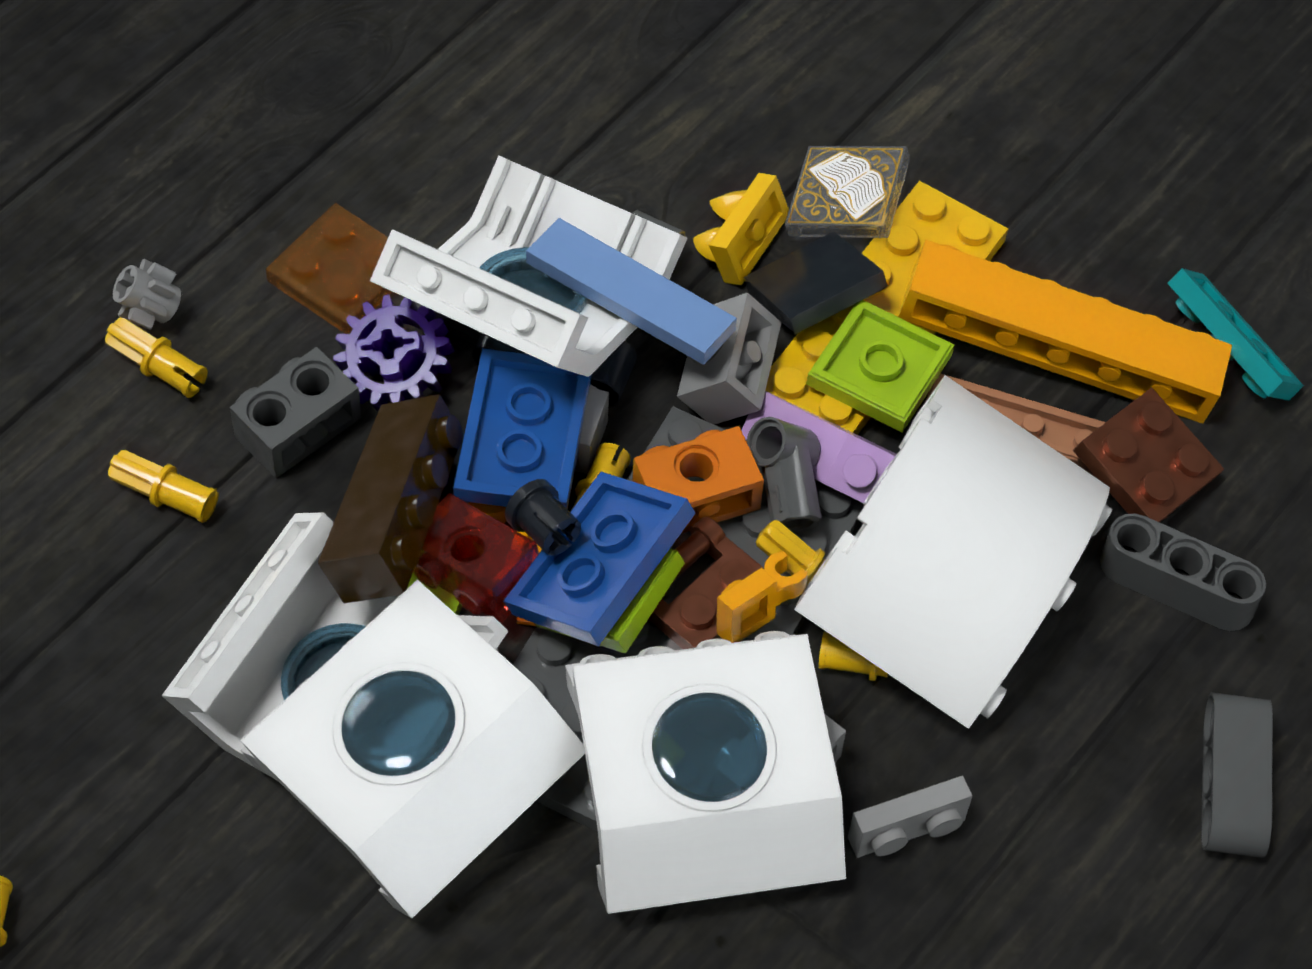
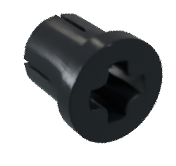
[505,479,581,556]

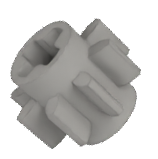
[113,259,181,330]

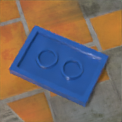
[453,349,592,509]
[504,472,695,647]

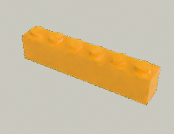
[898,240,1232,424]

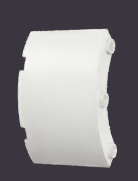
[794,375,1112,729]

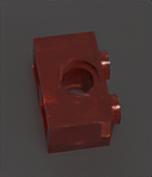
[413,493,539,624]

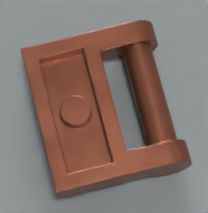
[648,516,764,649]

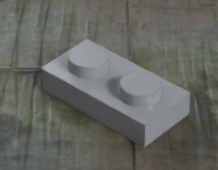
[847,775,972,858]

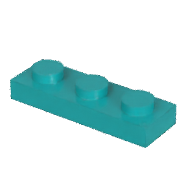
[1167,268,1304,400]

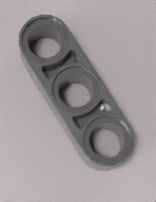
[1100,513,1266,631]
[1201,692,1273,858]

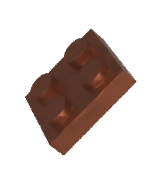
[1072,387,1224,523]

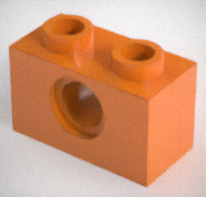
[632,426,764,534]

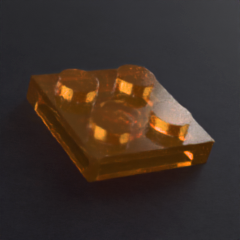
[266,203,393,334]

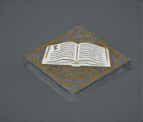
[785,146,910,238]

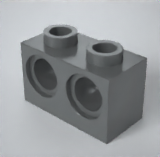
[230,347,362,479]

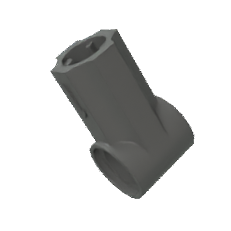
[746,416,822,532]

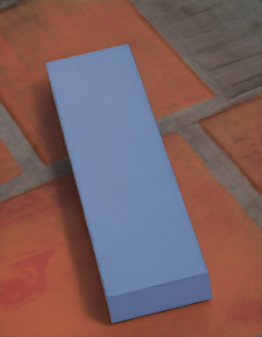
[526,218,737,365]

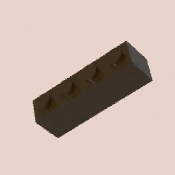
[318,394,463,604]

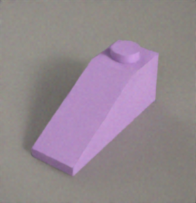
[741,391,897,503]

